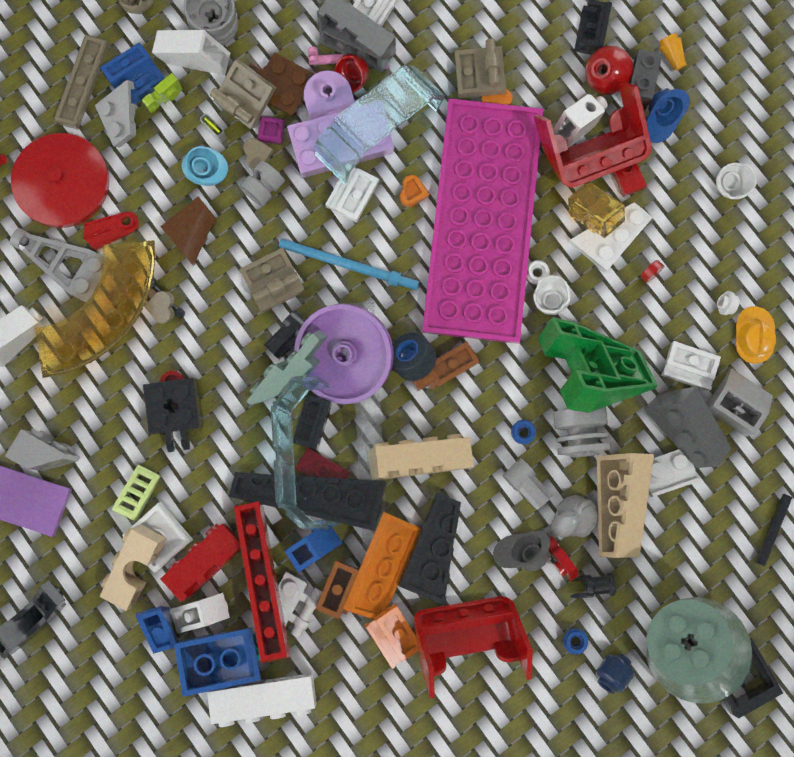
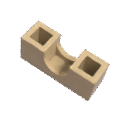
[100,524,167,611]

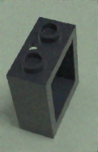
[723,637,783,718]

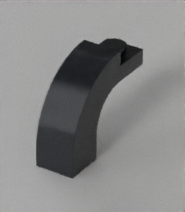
[0,580,66,660]

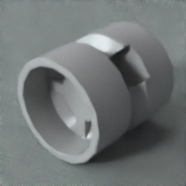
[239,160,285,207]

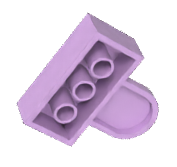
[287,71,394,178]

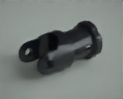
[568,573,615,598]

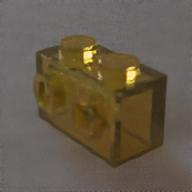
[568,182,625,238]

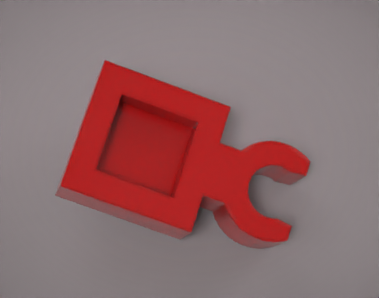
[549,536,579,582]

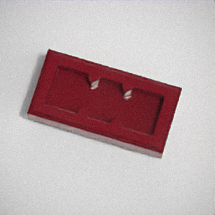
[295,448,350,479]

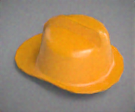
[736,306,776,364]

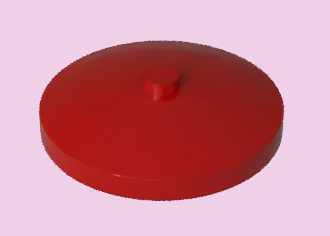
[11,133,110,228]

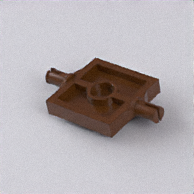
[248,52,315,118]

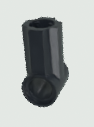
[264,310,306,360]

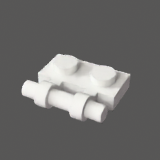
[278,571,323,638]

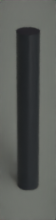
[755,494,792,567]

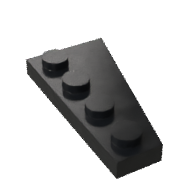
[398,492,461,606]

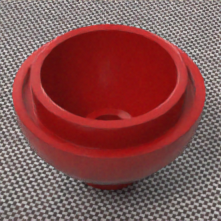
[585,46,633,95]

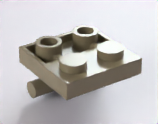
[455,38,506,98]
[210,60,276,129]
[239,247,305,313]

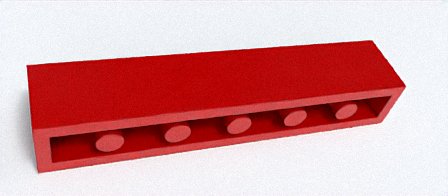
[234,501,291,663]

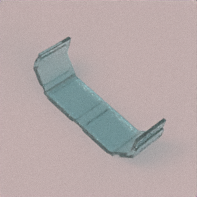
[314,65,445,184]
[271,375,339,531]

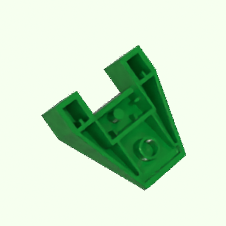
[538,317,658,413]

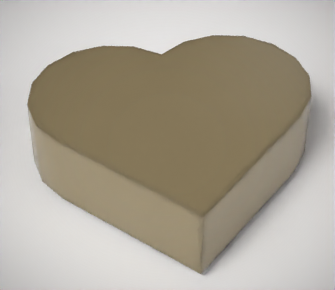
[243,138,274,170]
[144,291,174,323]

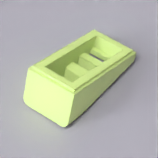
[112,465,161,521]

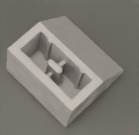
[707,368,773,437]
[5,428,80,471]

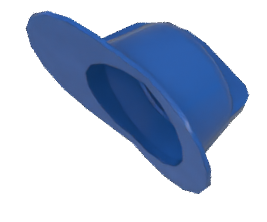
[646,88,690,143]

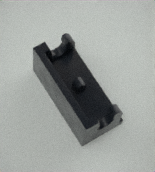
[574,0,612,55]
[292,395,332,451]

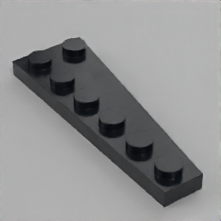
[229,472,387,531]

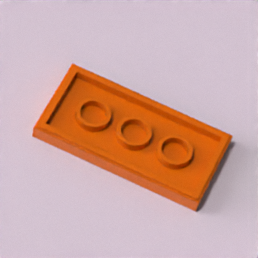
[343,512,421,619]

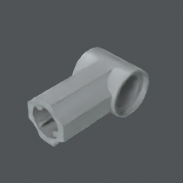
[502,458,553,510]

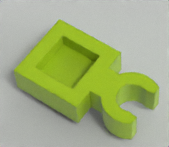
[142,73,182,113]

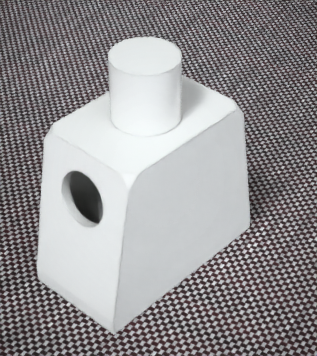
[553,94,608,148]

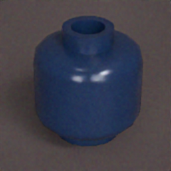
[596,653,635,694]

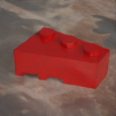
[160,523,241,602]

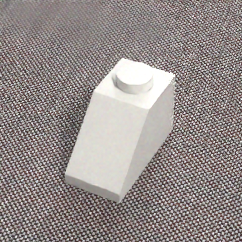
[170,593,230,634]

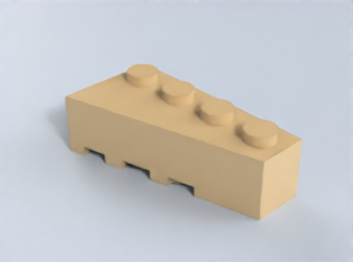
[368,434,474,480]
[597,453,654,558]

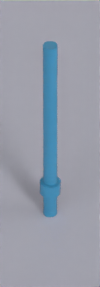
[279,238,419,291]

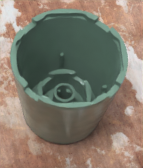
[645,597,752,703]

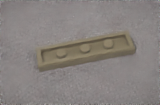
[54,34,110,130]

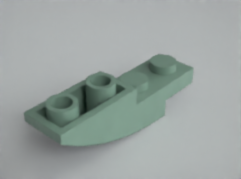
[246,330,328,405]

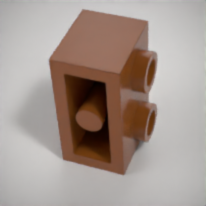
[315,560,359,619]

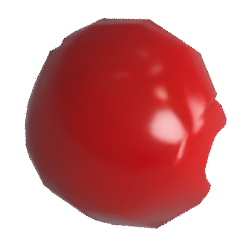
[334,54,370,93]

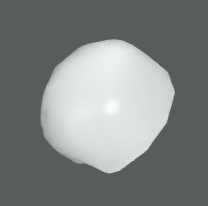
[716,163,757,199]
[533,275,571,315]

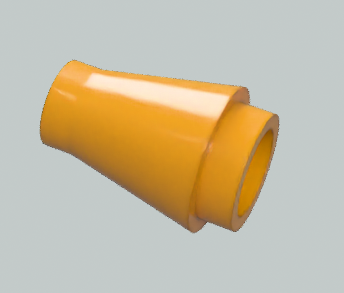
[659,33,687,71]

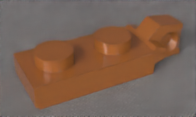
[413,342,480,391]

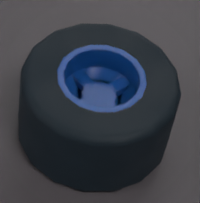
[392,332,437,381]

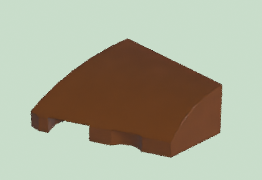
[160,196,217,266]

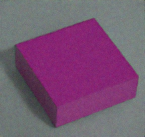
[257,116,285,145]

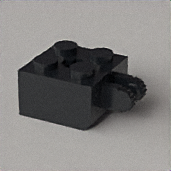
[143,378,204,452]

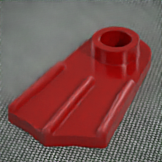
[83,211,139,251]

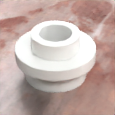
[526,260,550,285]
[717,291,740,315]

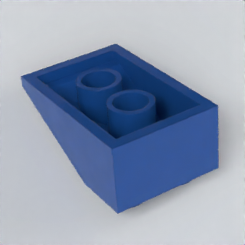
[174,627,261,697]

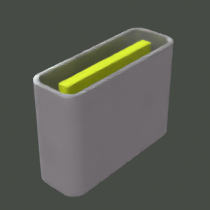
[200,113,227,143]

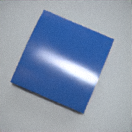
[100,42,165,105]

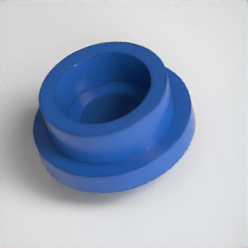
[511,420,536,445]
[562,628,588,655]

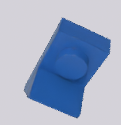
[136,606,178,654]

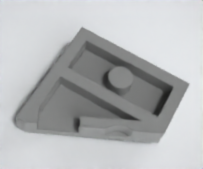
[95,80,136,148]

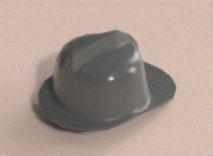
[493,530,551,571]

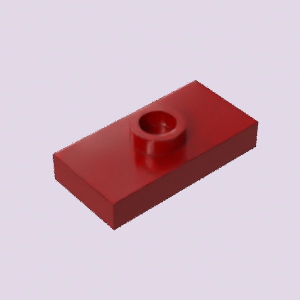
[613,163,647,197]

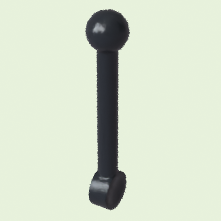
[147,280,185,319]

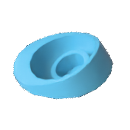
[181,146,228,186]

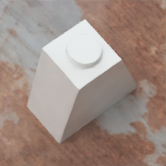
[152,30,230,75]
[0,305,46,367]

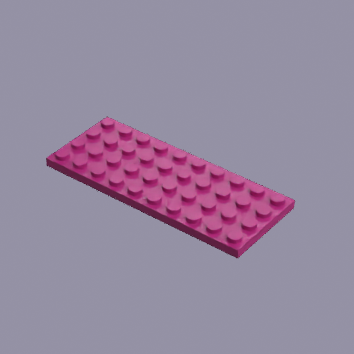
[422,98,543,344]

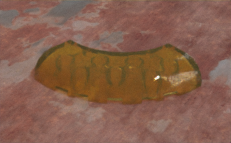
[35,240,155,378]

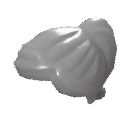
[544,495,598,538]

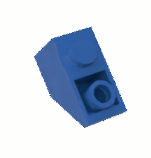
[285,522,343,573]

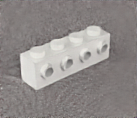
[207,673,317,727]

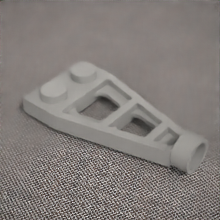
[10,228,114,305]

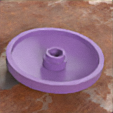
[294,303,394,404]

